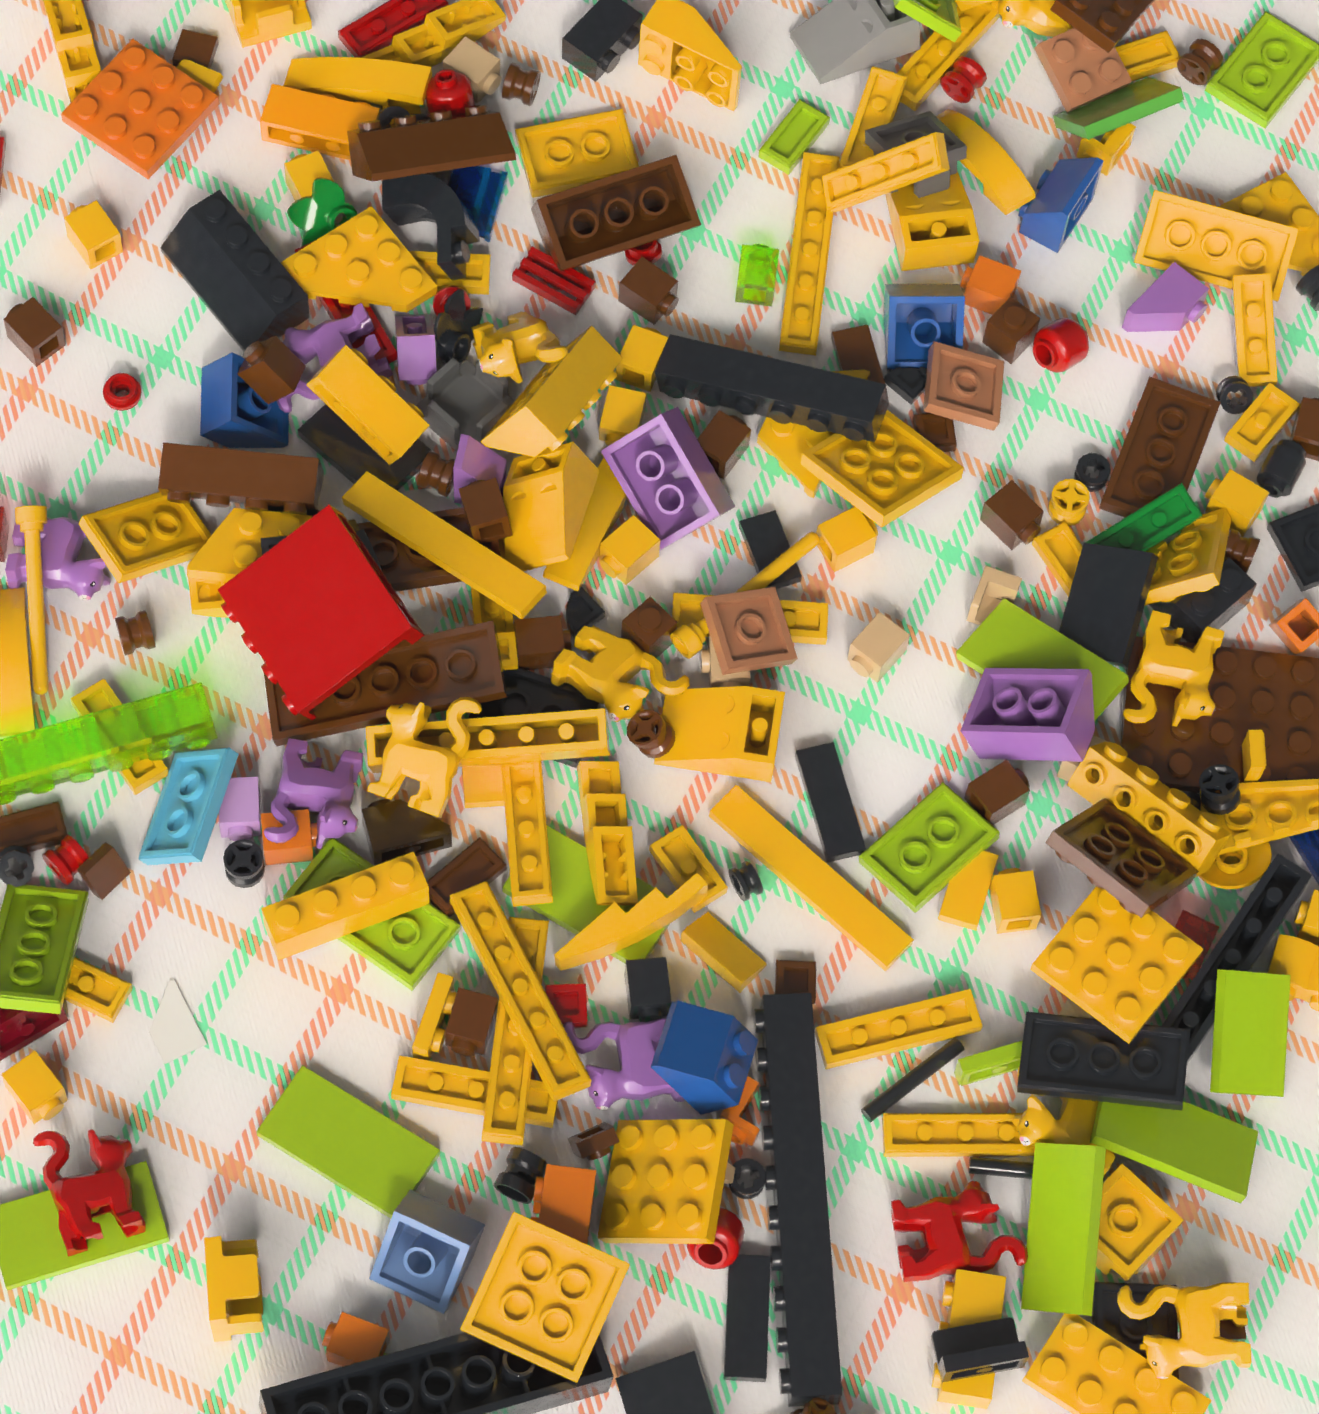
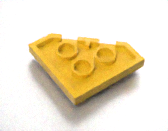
[1218,172,1319,276]
[280,206,438,313]
[1145,508,1231,605]

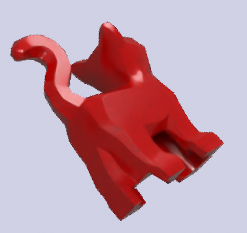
[33,1129,146,1257]
[891,1181,1028,1282]

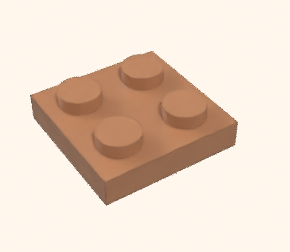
[1034,28,1132,113]
[923,341,1004,431]
[700,587,798,675]

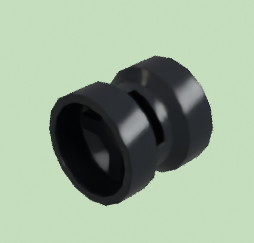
[494,1147,548,1204]

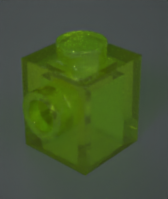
[735,244,779,307]

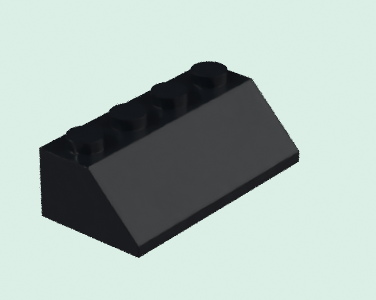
[160,190,309,352]

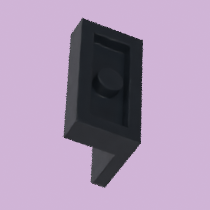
[931,1317,1029,1383]

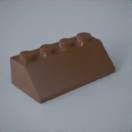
[347,105,516,182]
[531,155,701,272]
[158,442,324,515]

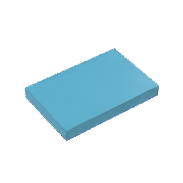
[138,748,239,865]

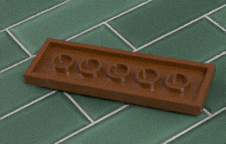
[264,620,507,747]

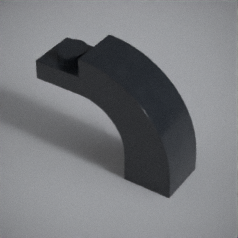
[382,174,480,281]

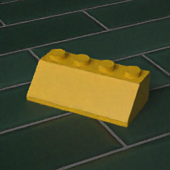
[481,326,623,457]

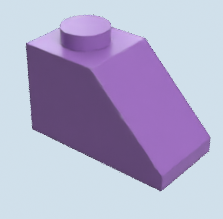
[1122,262,1209,332]
[395,314,437,385]
[453,434,507,504]

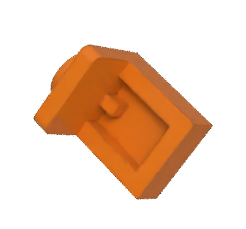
[719,1076,760,1146]

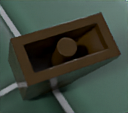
[361,799,452,866]

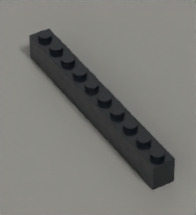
[753,993,842,1407]

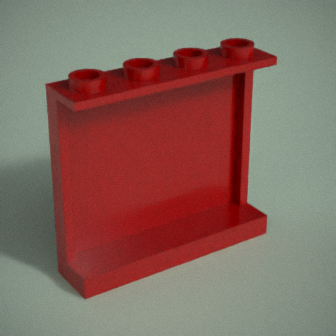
[218,504,425,721]

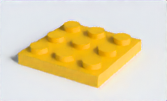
[800,410,964,527]
[1030,887,1203,1044]
[597,1119,734,1244]
[460,1211,630,1383]

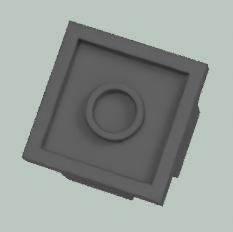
[865,111,967,198]
[416,358,515,452]

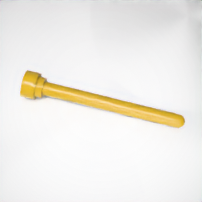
[15,505,49,695]
[670,532,820,659]

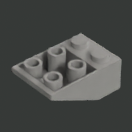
[790,0,920,84]

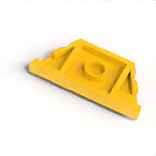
[757,370,870,498]
[187,508,312,582]

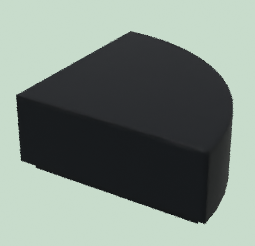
[884,367,927,405]
[566,586,605,639]

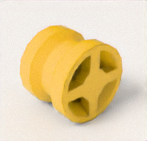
[1048,479,1090,526]

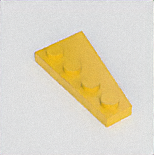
[1200,779,1319,855]

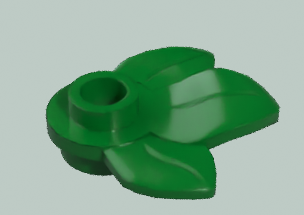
[287,178,358,247]

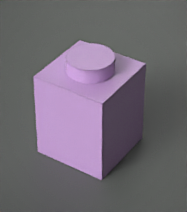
[219,777,261,841]

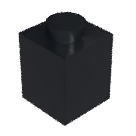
[624,957,672,1022]

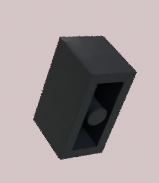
[562,0,643,82]

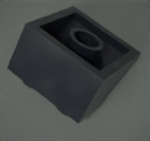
[1149,556,1257,643]

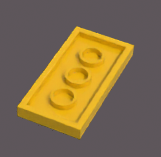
[1134,190,1299,302]
[1022,1313,1212,1414]

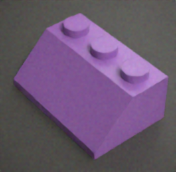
[601,407,736,550]
[960,668,1095,762]

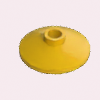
[1199,842,1272,889]

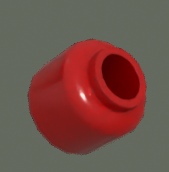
[425,69,475,115]
[1033,318,1089,373]
[687,1208,745,1270]

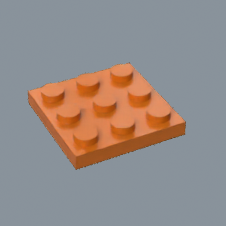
[61,39,220,180]

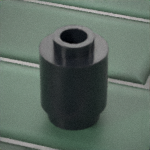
[1256,439,1306,498]

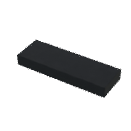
[795,742,866,863]
[724,1254,771,1382]

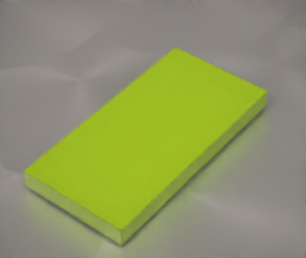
[956,598,1129,721]
[502,825,670,963]
[283,838,461,991]
[0,884,88,1014]
[256,1065,440,1219]
[1090,1101,1258,1204]
[1021,1143,1106,1316]
[0,1161,169,1291]

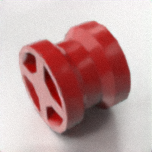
[940,56,987,103]
[42,834,89,886]

